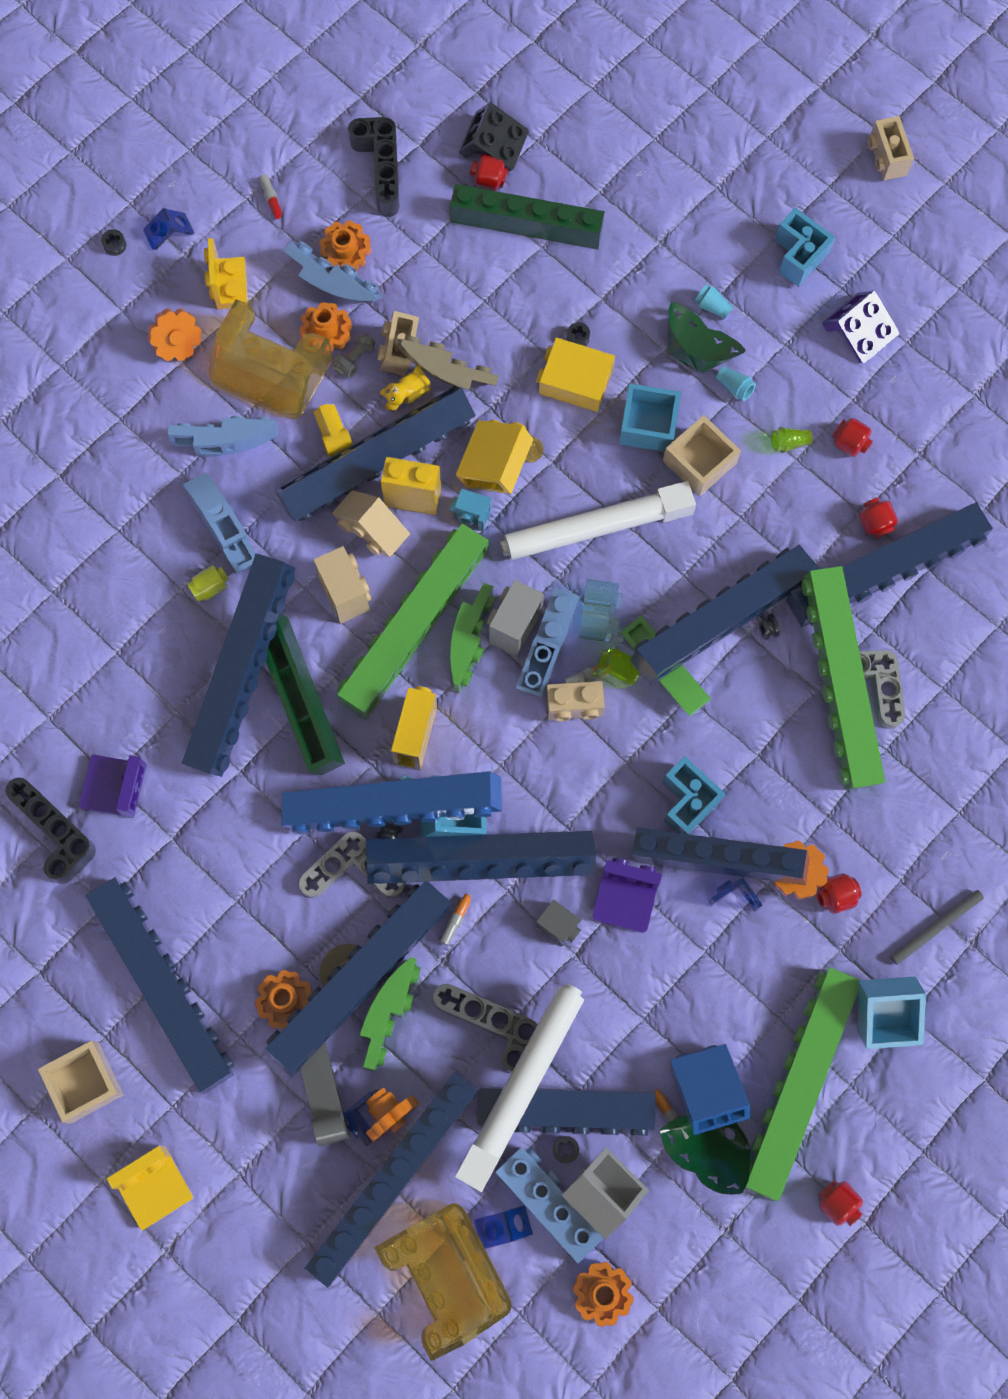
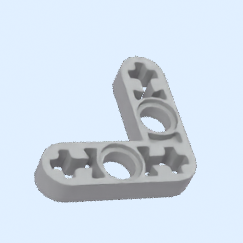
[817,650,905,729]
[299,832,405,899]

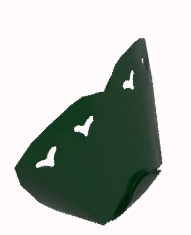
[667,302,746,373]
[660,1115,751,1195]

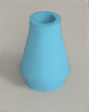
[694,284,734,319]
[716,366,756,401]

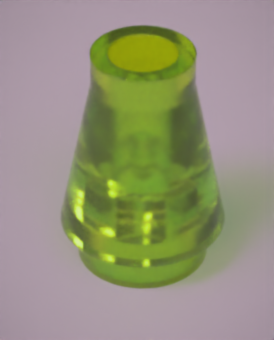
[771,427,813,453]

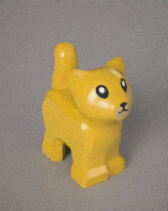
[380,366,431,411]

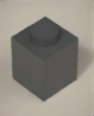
[536,899,581,946]

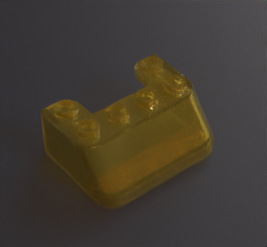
[209,299,333,419]
[374,1203,511,1361]

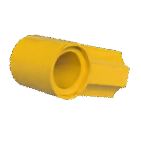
[313,403,353,458]

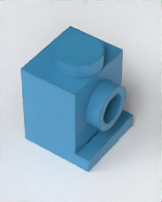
[450,489,492,531]

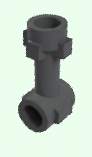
[332,333,376,378]

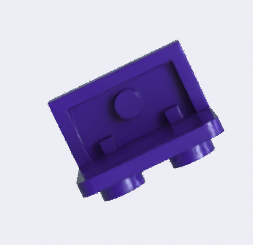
[592,858,662,933]

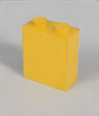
[536,338,615,412]
[456,420,533,494]
[381,457,441,515]
[391,686,437,771]

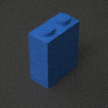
[670,1044,750,1135]

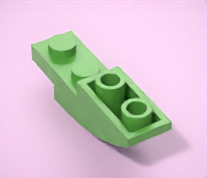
[450,582,496,693]
[621,615,711,716]
[360,957,421,1072]

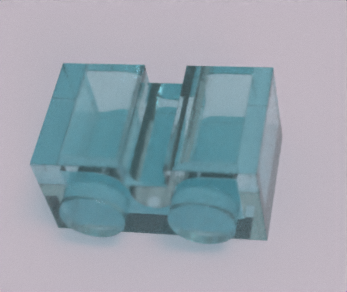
[578,579,623,643]

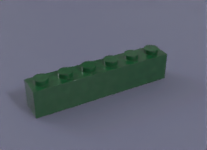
[450,184,605,249]
[266,614,345,776]

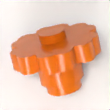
[319,220,372,271]
[299,302,352,354]
[147,308,201,361]
[773,841,829,900]
[255,970,312,1030]
[365,1088,420,1143]
[572,1262,634,1327]

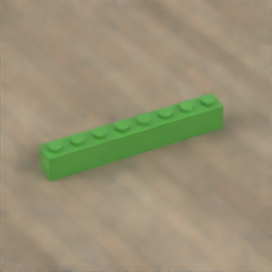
[337,524,489,719]
[802,566,886,790]
[745,967,859,1202]

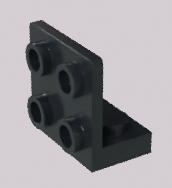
[459,102,529,171]

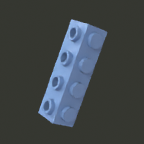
[495,1147,603,1263]

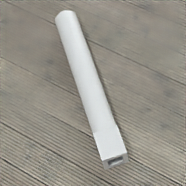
[500,481,696,560]
[455,984,584,1192]

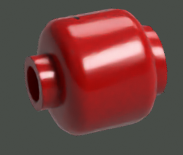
[469,155,508,191]
[832,418,873,457]
[858,497,898,539]
[816,873,862,914]
[819,1180,863,1226]

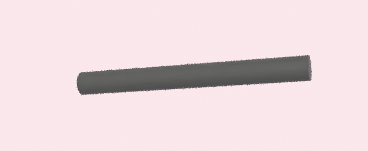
[890,890,984,965]

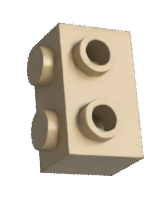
[868,116,914,181]
[377,311,419,376]
[546,681,605,722]

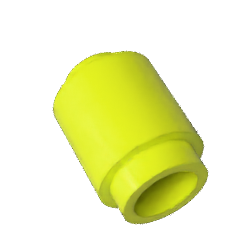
[187,565,229,602]

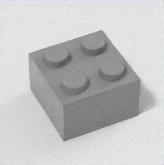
[487,580,544,657]
[562,1147,649,1240]

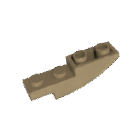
[395,335,499,390]

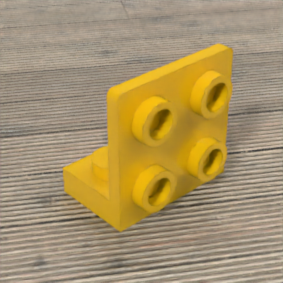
[204,238,248,309]
[106,1146,193,1230]

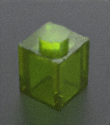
[593,647,640,689]

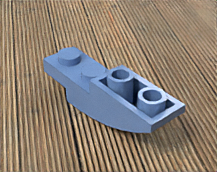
[284,241,383,301]
[167,416,278,457]
[182,473,256,575]
[516,587,580,698]

